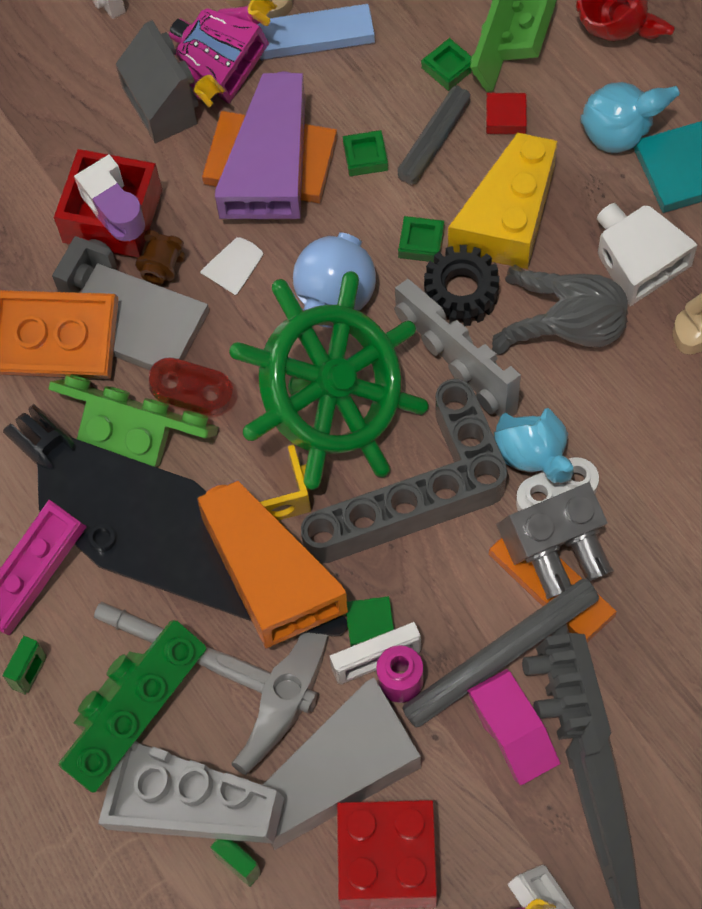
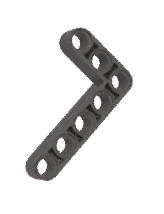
[301,379,507,564]

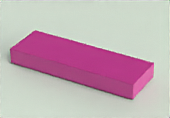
[0,500,87,636]

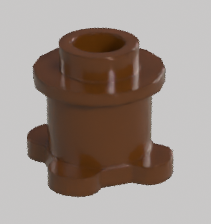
[135,230,186,285]

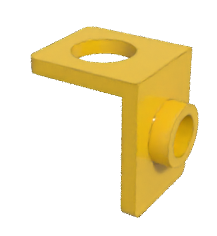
[260,444,311,521]

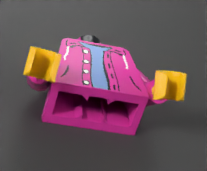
[169,0,277,107]

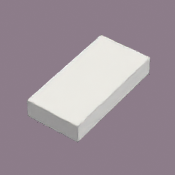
[329,622,421,684]

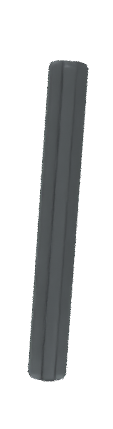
[402,578,599,727]

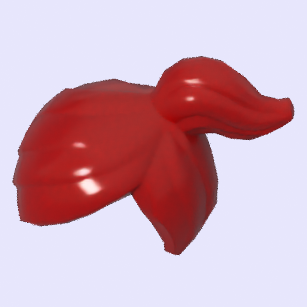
[576,0,675,41]

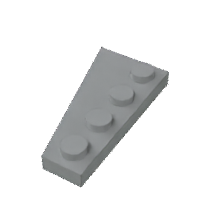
[394,279,521,417]
[98,741,284,844]

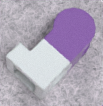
[74,154,145,241]

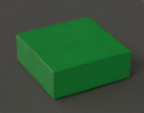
[421,38,472,91]
[342,130,388,177]
[398,216,445,262]
[346,596,394,647]
[2,635,47,695]
[210,839,261,887]

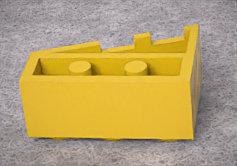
[448,133,557,269]

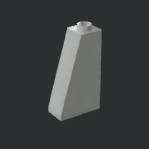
[263,678,421,850]

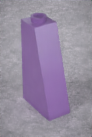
[215,71,305,219]

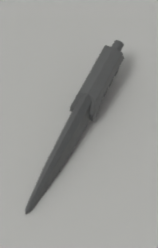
[522,623,641,909]

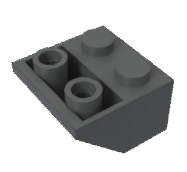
[116,20,199,144]

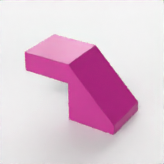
[467,669,561,786]

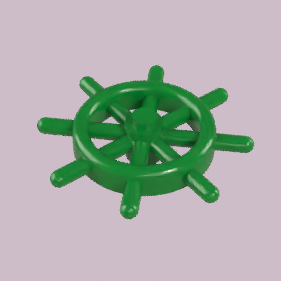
[229,271,429,490]

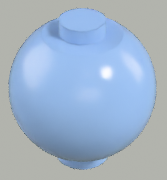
[293,232,376,328]

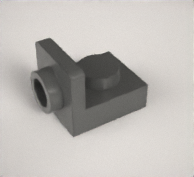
[52,236,118,293]

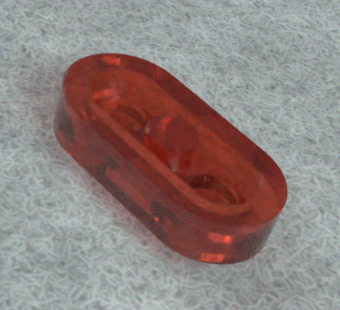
[148,358,233,415]

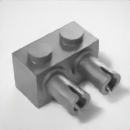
[496,482,614,599]

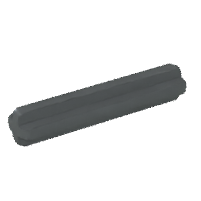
[398,86,470,185]

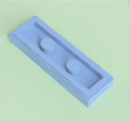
[258,4,375,60]

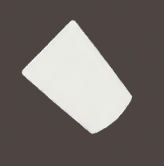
[200,237,263,295]

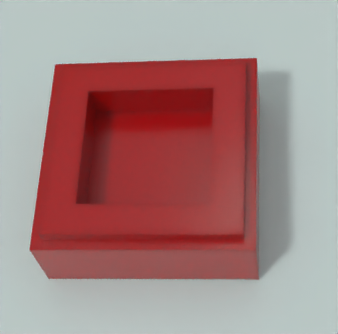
[486,93,526,134]

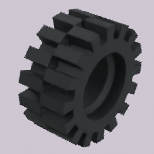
[424,245,500,326]

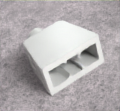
[597,203,697,306]

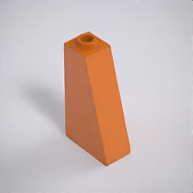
[197,481,348,649]

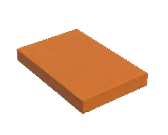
[202,111,337,203]
[0,290,119,379]

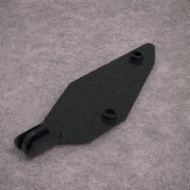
[3,404,347,636]

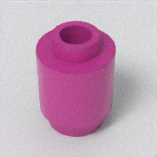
[377,645,423,703]

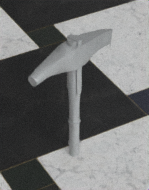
[94,602,328,775]

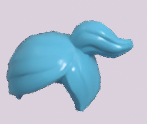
[580,82,680,153]
[494,408,574,483]

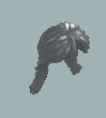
[492,265,628,354]

